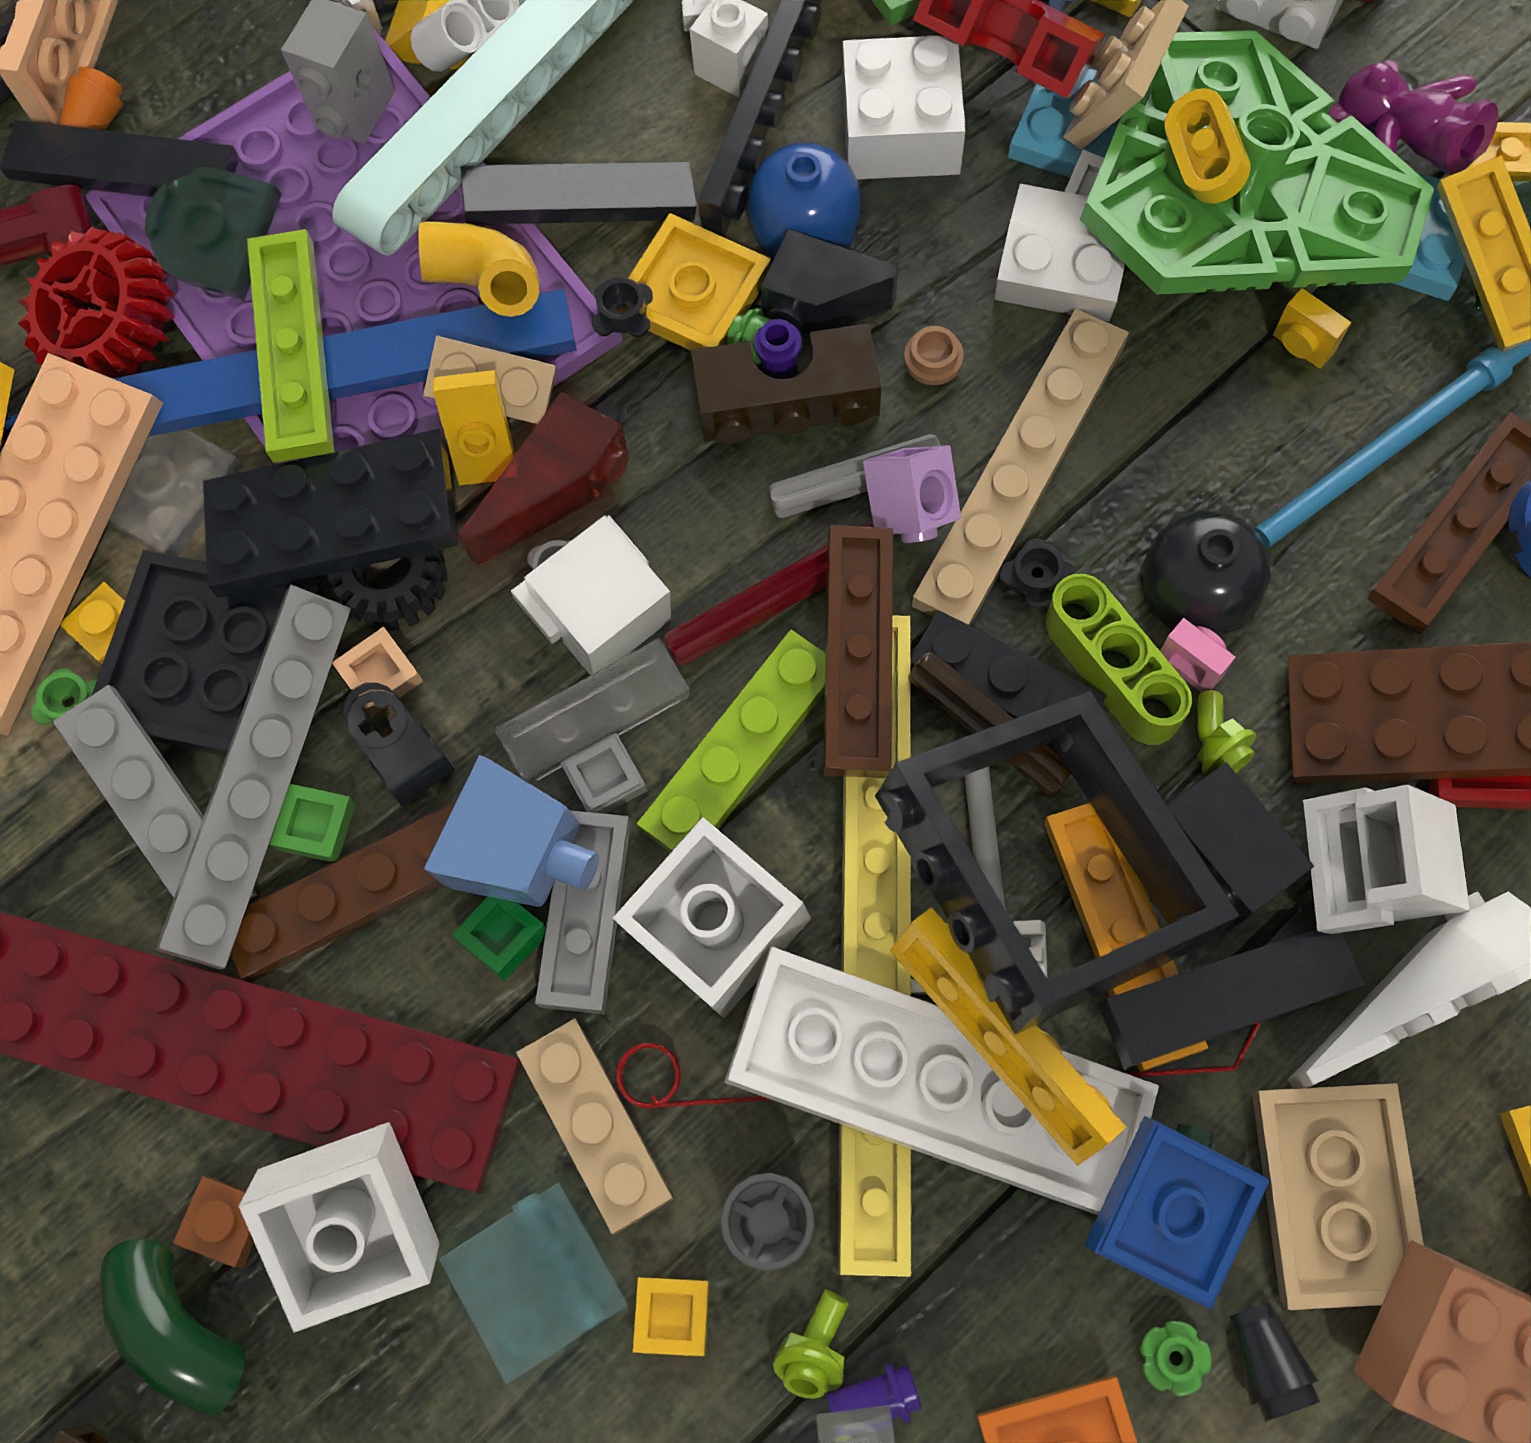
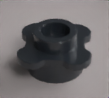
[591,277,653,338]
[1000,539,1075,609]

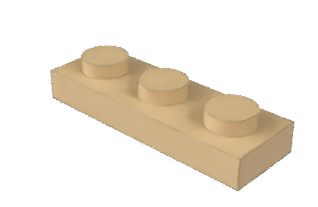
[516,1018,674,1235]

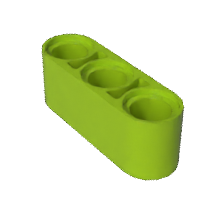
[1045,574,1192,745]

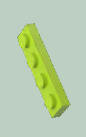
[247,229,335,463]
[637,630,826,853]

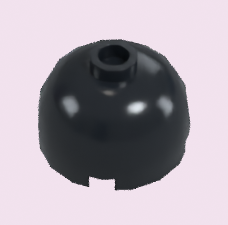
[1140,510,1271,634]

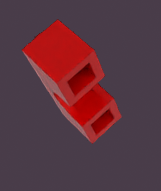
[913,0,1106,99]

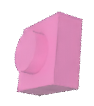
[1160,618,1236,692]

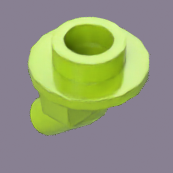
[1197,690,1256,776]
[773,1290,849,1399]

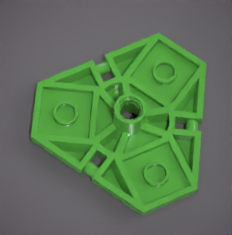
[1079,30,1434,294]

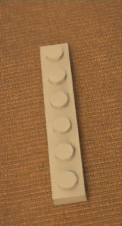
[912,308,1129,626]

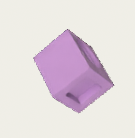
[863,445,961,543]

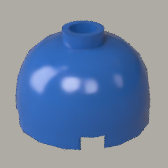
[748,142,861,257]

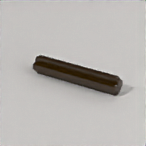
[908,652,1071,796]

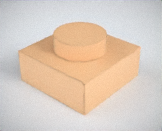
[332,627,423,717]

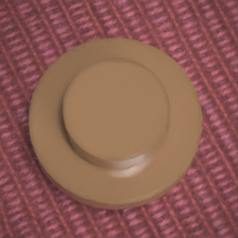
[904,326,964,385]

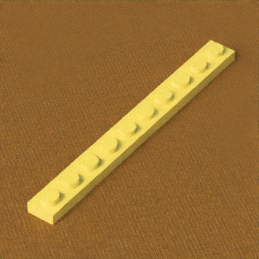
[838,615,911,1277]

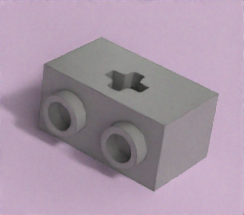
[281,0,395,144]

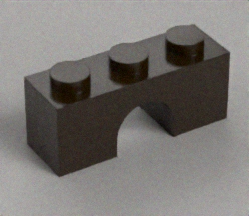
[691,324,881,443]

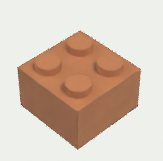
[1352,1240,1531,1443]

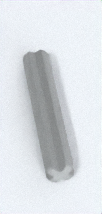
[769,434,941,518]

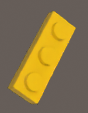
[1437,155,1531,352]

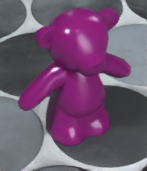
[1328,60,1498,175]

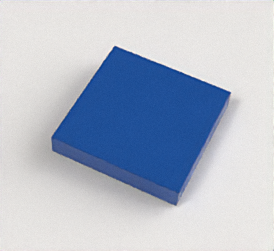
[1084,1116,1270,1310]

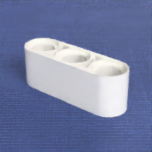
[411,0,526,72]

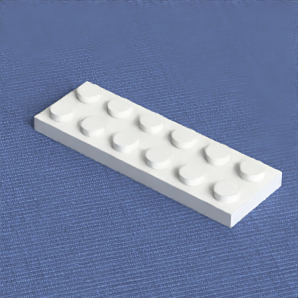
[724,947,1159,1215]

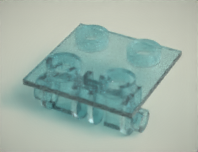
[439,1183,628,1385]

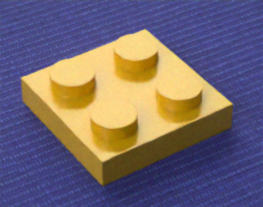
[617,213,771,351]

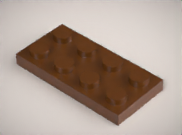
[1288,641,1531,784]

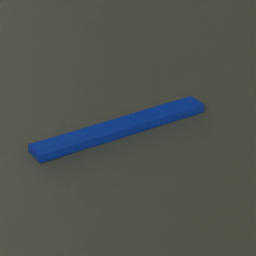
[114,289,577,437]

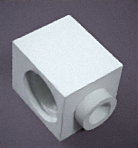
[689,0,769,98]

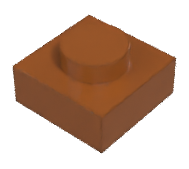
[173,1176,254,1268]

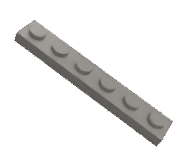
[155,585,351,970]

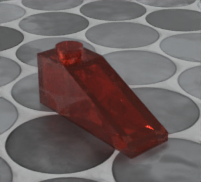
[458,392,629,565]

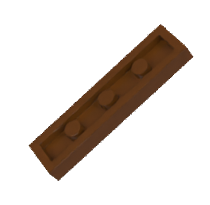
[1367,412,1531,635]
[823,525,893,778]
[231,803,455,983]

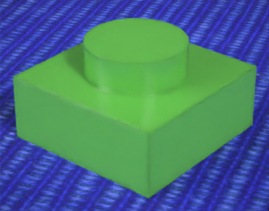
[269,784,356,863]

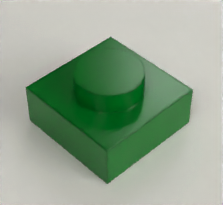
[452,897,546,982]

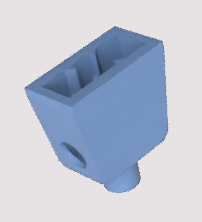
[424,755,599,907]

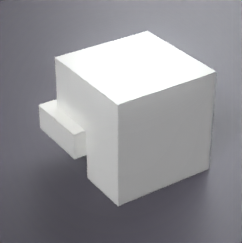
[511,515,671,680]
[1303,785,1470,934]

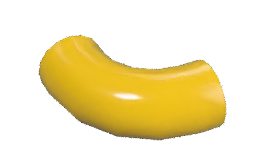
[419,222,540,317]

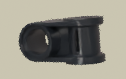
[343,682,455,807]

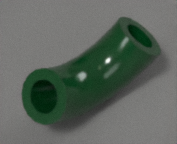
[100,1239,246,1416]

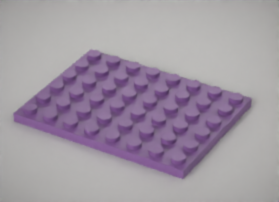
[84,25,623,464]

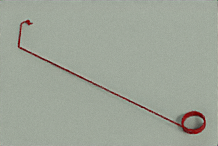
[616,1022,1261,1108]

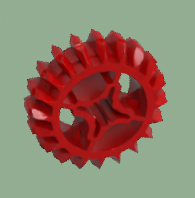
[18,227,175,379]

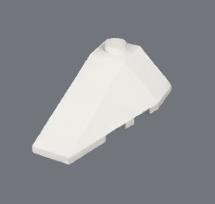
[1288,892,1531,1089]

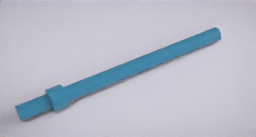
[1254,342,1531,549]

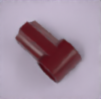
[0,185,94,267]

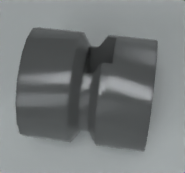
[721,1173,815,1271]

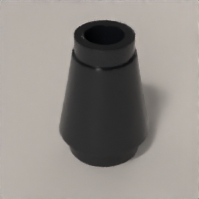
[1229,1303,1320,1422]

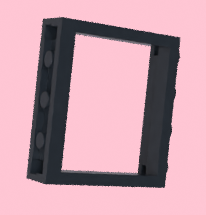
[875,691,1239,1035]

